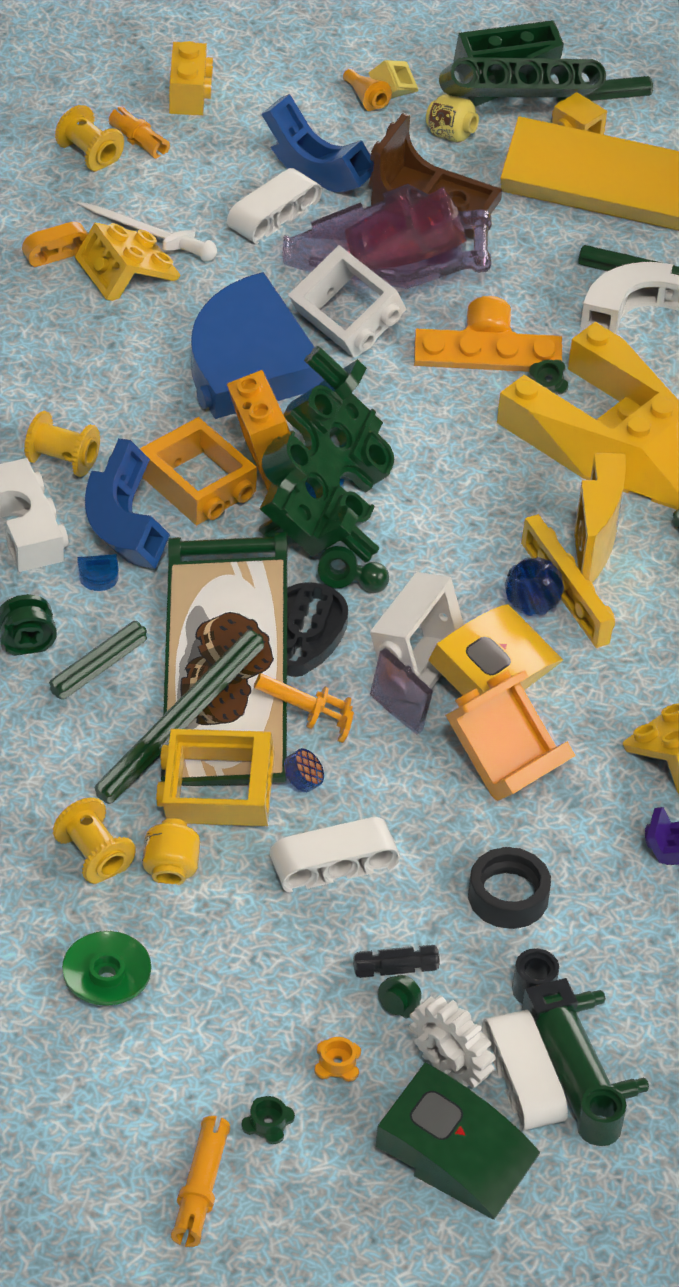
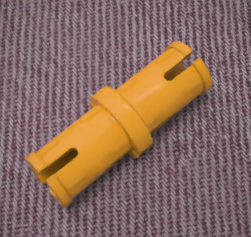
[109,106,170,159]

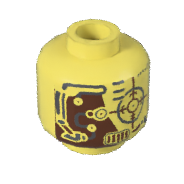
[426,94,479,142]

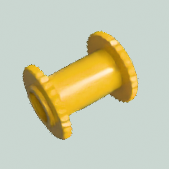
[55,105,124,172]
[24,411,100,477]
[53,797,136,884]

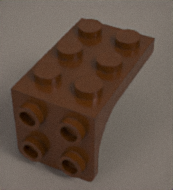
[368,113,502,239]

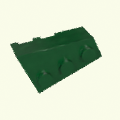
[453,20,564,107]

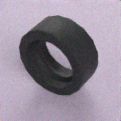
[468,847,551,929]

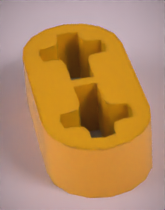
[22,222,88,267]

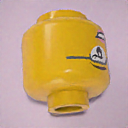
[142,818,201,885]

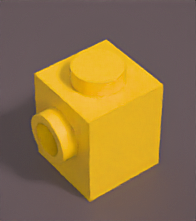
[552,92,607,135]

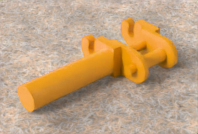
[254,673,354,743]

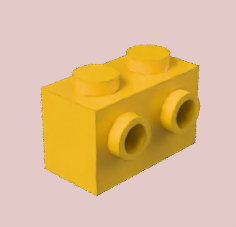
[169,41,213,115]

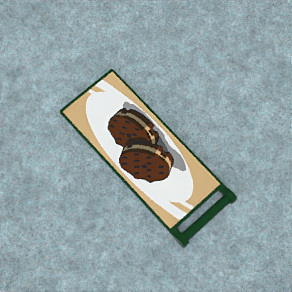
[161,532,288,786]

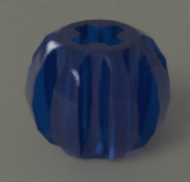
[505,557,564,616]

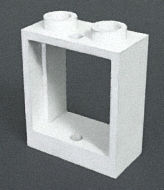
[288,245,407,358]
[370,571,464,701]

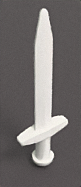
[77,202,217,261]

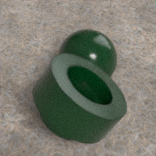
[318,546,389,593]

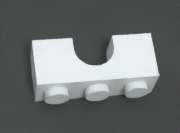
[0,458,69,572]

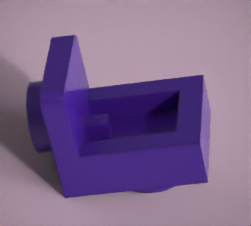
[645,807,679,865]

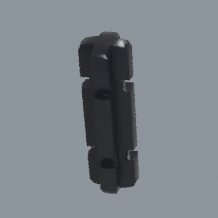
[353,945,440,978]

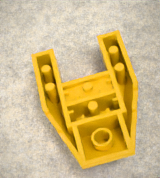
[497,322,679,510]

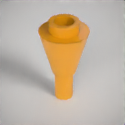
[343,69,392,111]

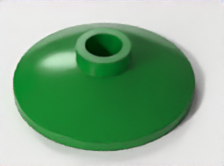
[62,931,151,1006]

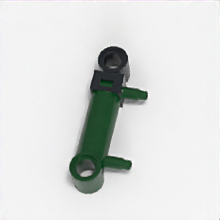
[512,948,649,1146]

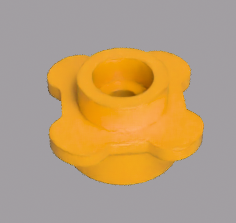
[314,1037,361,1082]

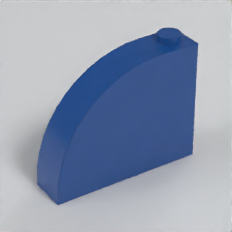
[191,272,324,419]

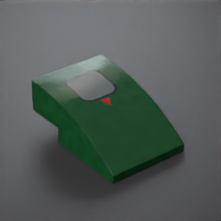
[375,1062,540,1220]

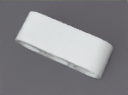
[227,168,322,244]
[269,817,400,893]
[482,1009,568,1131]

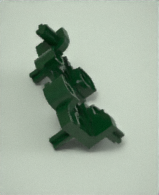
[258,346,395,563]

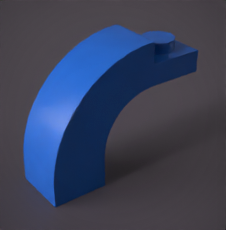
[261,94,374,192]
[85,438,170,569]

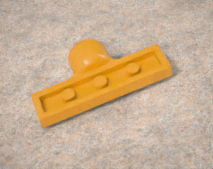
[414,296,562,372]

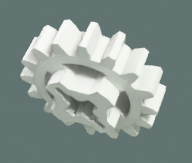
[409,995,496,1088]

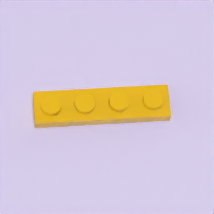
[521,514,615,648]

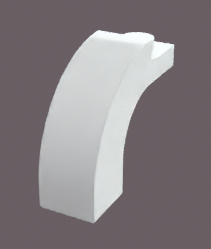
[580,262,679,334]

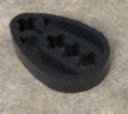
[287,582,349,677]

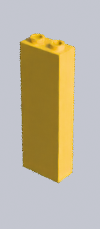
[500,116,679,231]

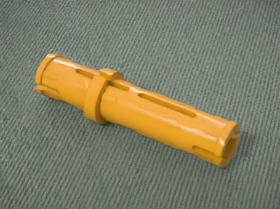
[171,1115,230,1247]

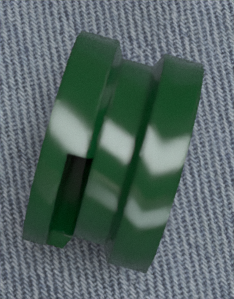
[0,594,57,656]

